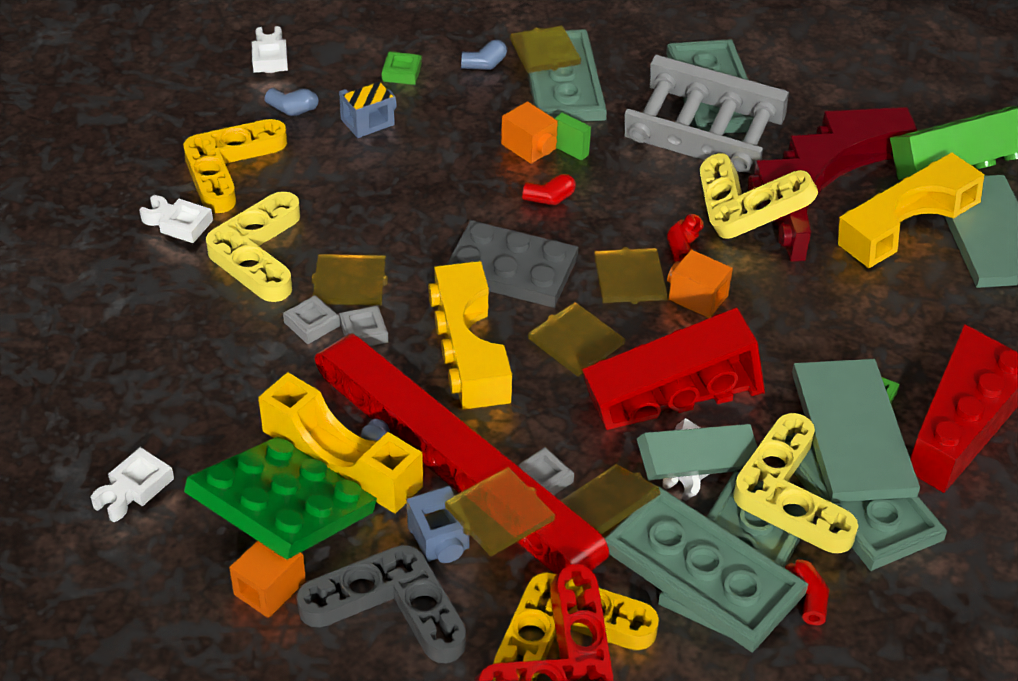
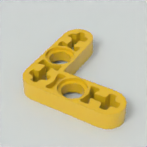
[183,119,287,213]
[493,573,659,681]

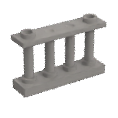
[625,55,789,175]

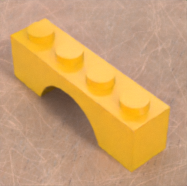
[838,152,985,268]
[428,261,512,410]
[258,372,423,514]

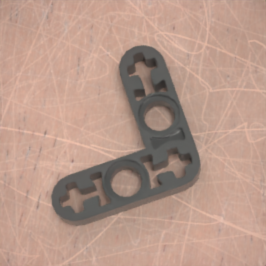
[297,545,466,663]

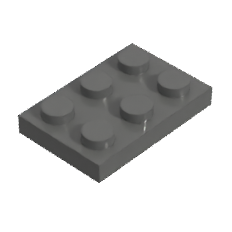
[447,220,578,308]

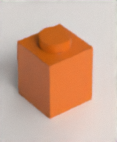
[501,101,558,164]
[667,250,733,318]
[229,541,306,618]

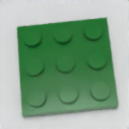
[184,436,377,560]

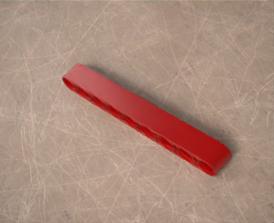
[315,333,609,574]

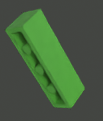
[890,106,1018,180]

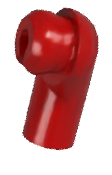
[522,174,576,205]
[667,214,704,262]
[784,559,829,625]

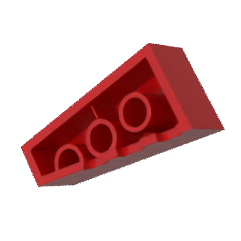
[582,307,765,430]
[910,324,1018,493]

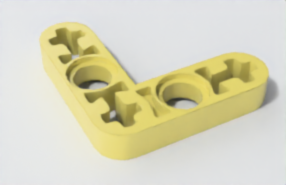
[700,153,818,239]
[206,191,300,302]
[733,413,858,553]

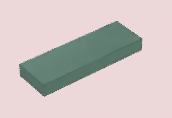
[637,424,758,480]

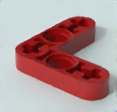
[474,564,614,681]

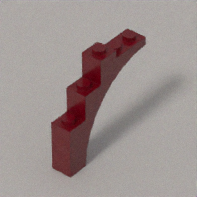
[748,107,917,262]

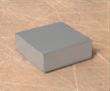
[283,295,340,344]
[339,306,388,346]
[517,447,574,495]

